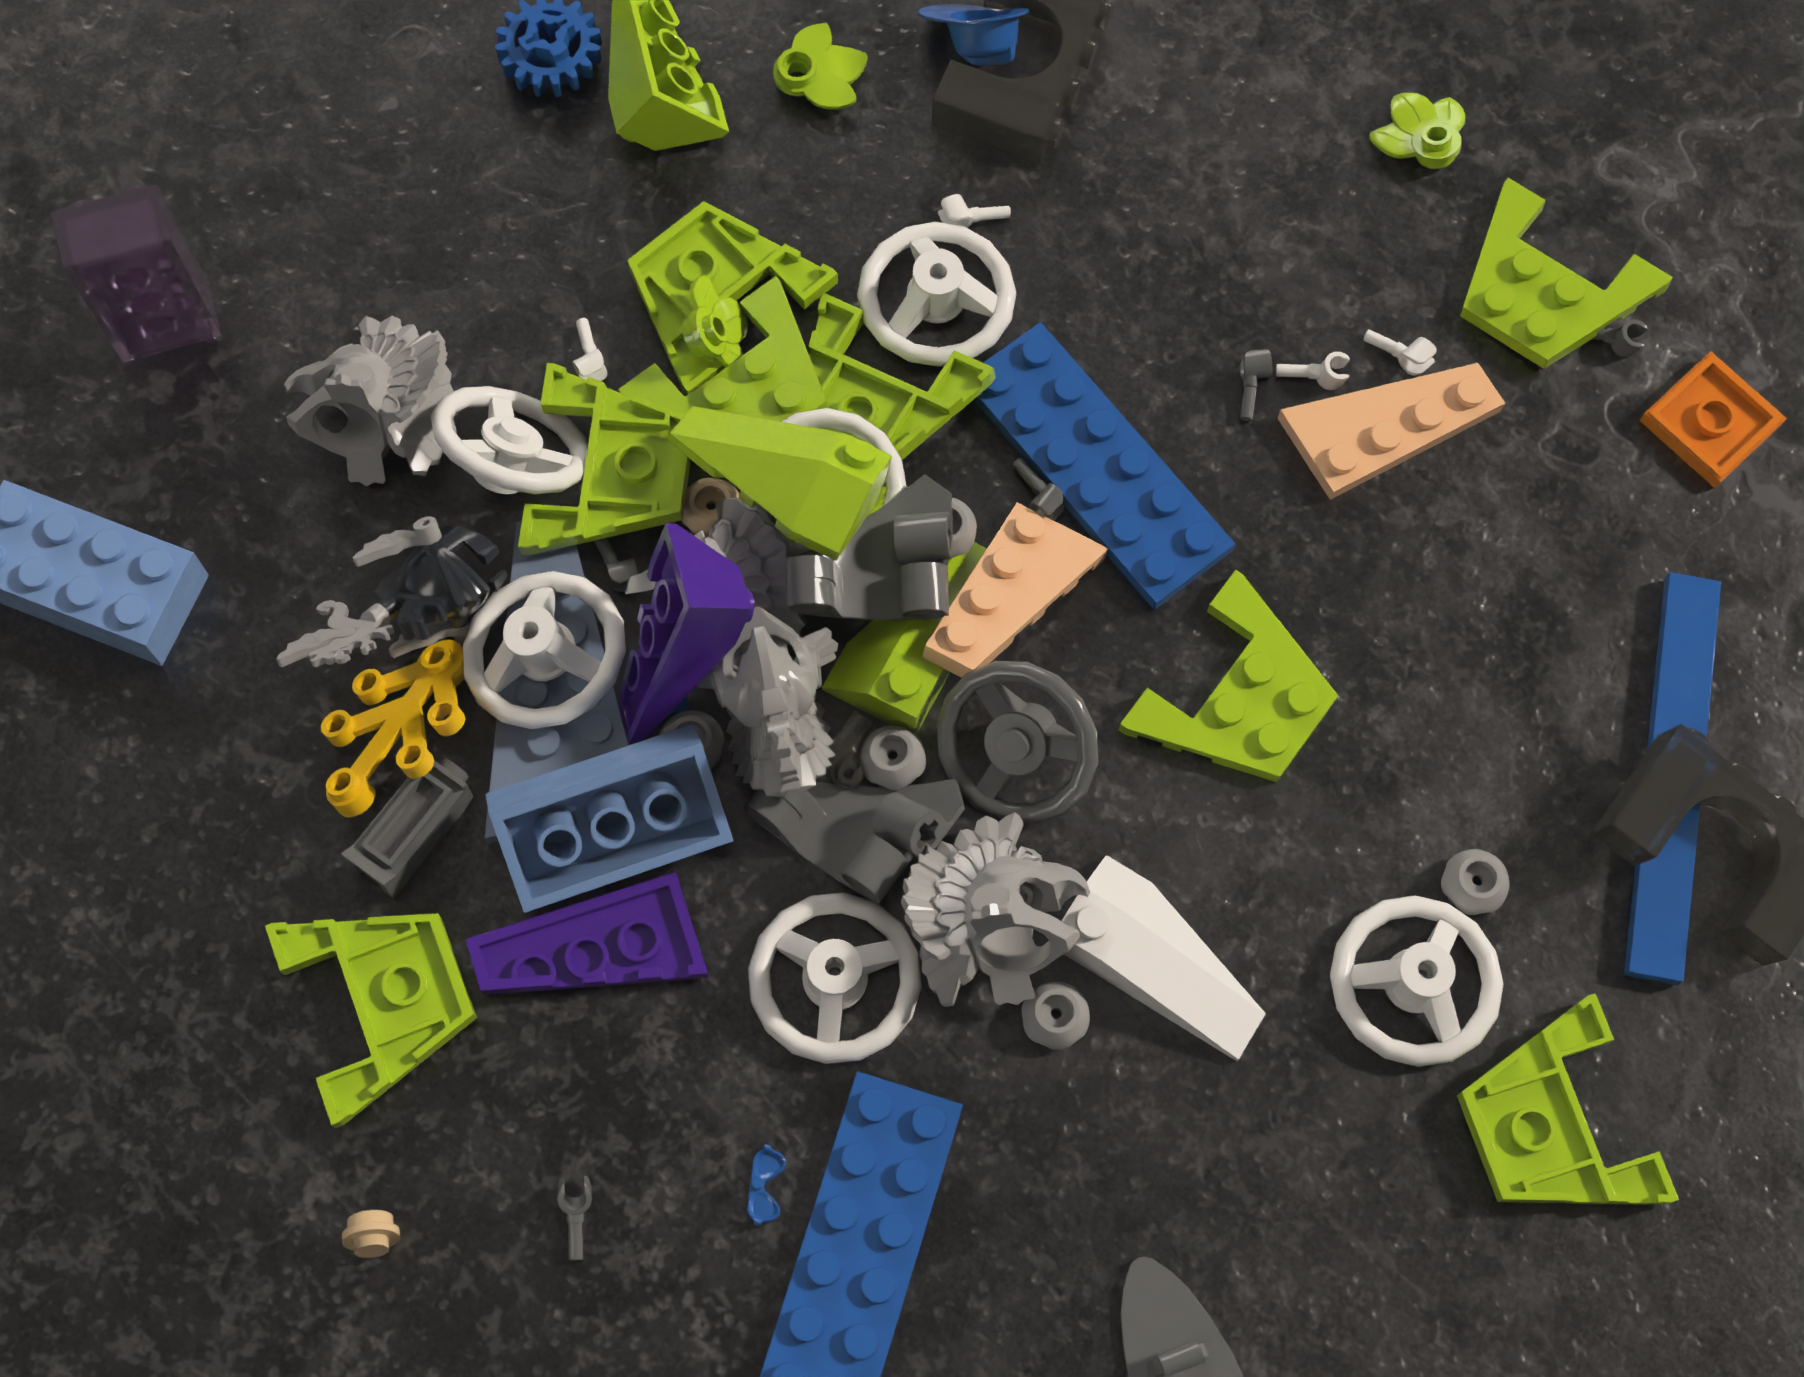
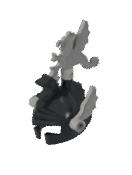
[276,517,508,667]

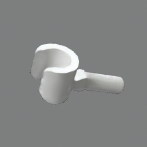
[938,194,1011,228]
[572,318,608,381]
[1364,329,1437,376]
[1276,352,1350,390]

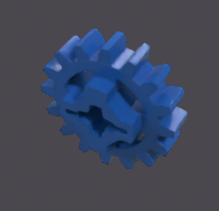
[495,0,602,97]

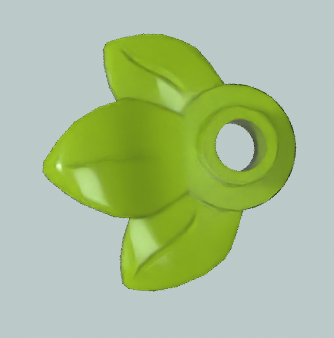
[773,23,868,109]
[1369,93,1465,169]
[682,275,748,368]

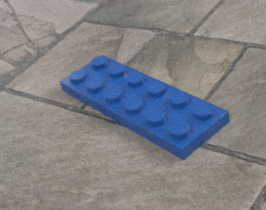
[974,322,1235,610]
[760,1071,963,1377]

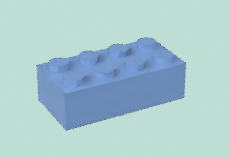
[0,480,209,666]
[486,724,733,913]

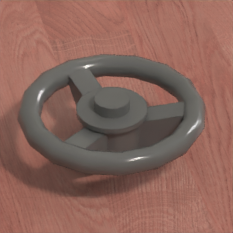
[936,661,1098,824]

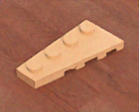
[1277,363,1505,500]
[922,503,1108,678]

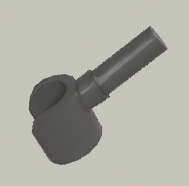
[1592,319,1647,357]
[1239,349,1272,421]
[1013,458,1064,521]
[594,538,638,592]
[558,1176,592,1260]

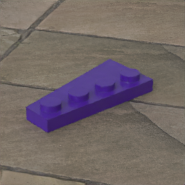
[465,872,709,995]

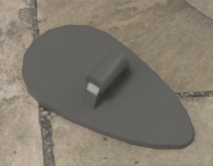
[1120,1257,1244,1377]

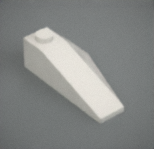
[1061,855,1266,1061]

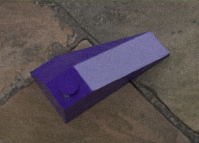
[618,523,754,745]

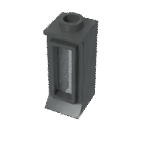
[341,757,474,899]

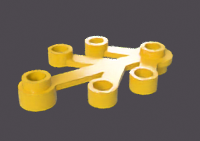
[321,640,465,817]

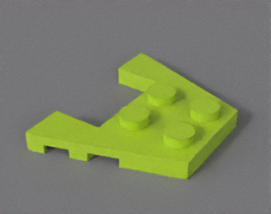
[1460,178,1673,369]
[627,201,838,396]
[618,276,829,422]
[808,293,996,460]
[518,363,691,555]
[1118,570,1338,782]
[265,913,477,1128]
[1457,993,1679,1205]

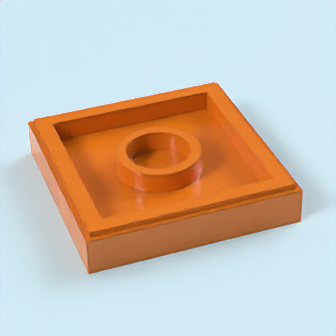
[1639,351,1787,488]

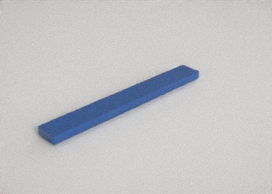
[1624,572,1721,986]

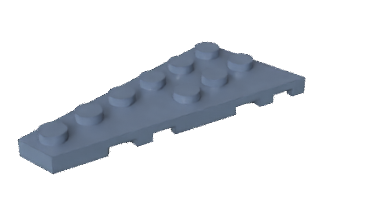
[485,521,629,844]

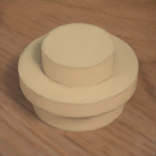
[342,1210,400,1258]

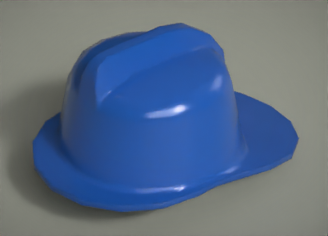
[918,4,1029,66]

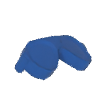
[747,1145,787,1226]

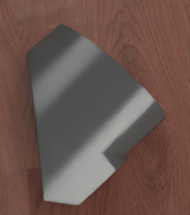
[786,474,953,620]
[744,779,965,903]

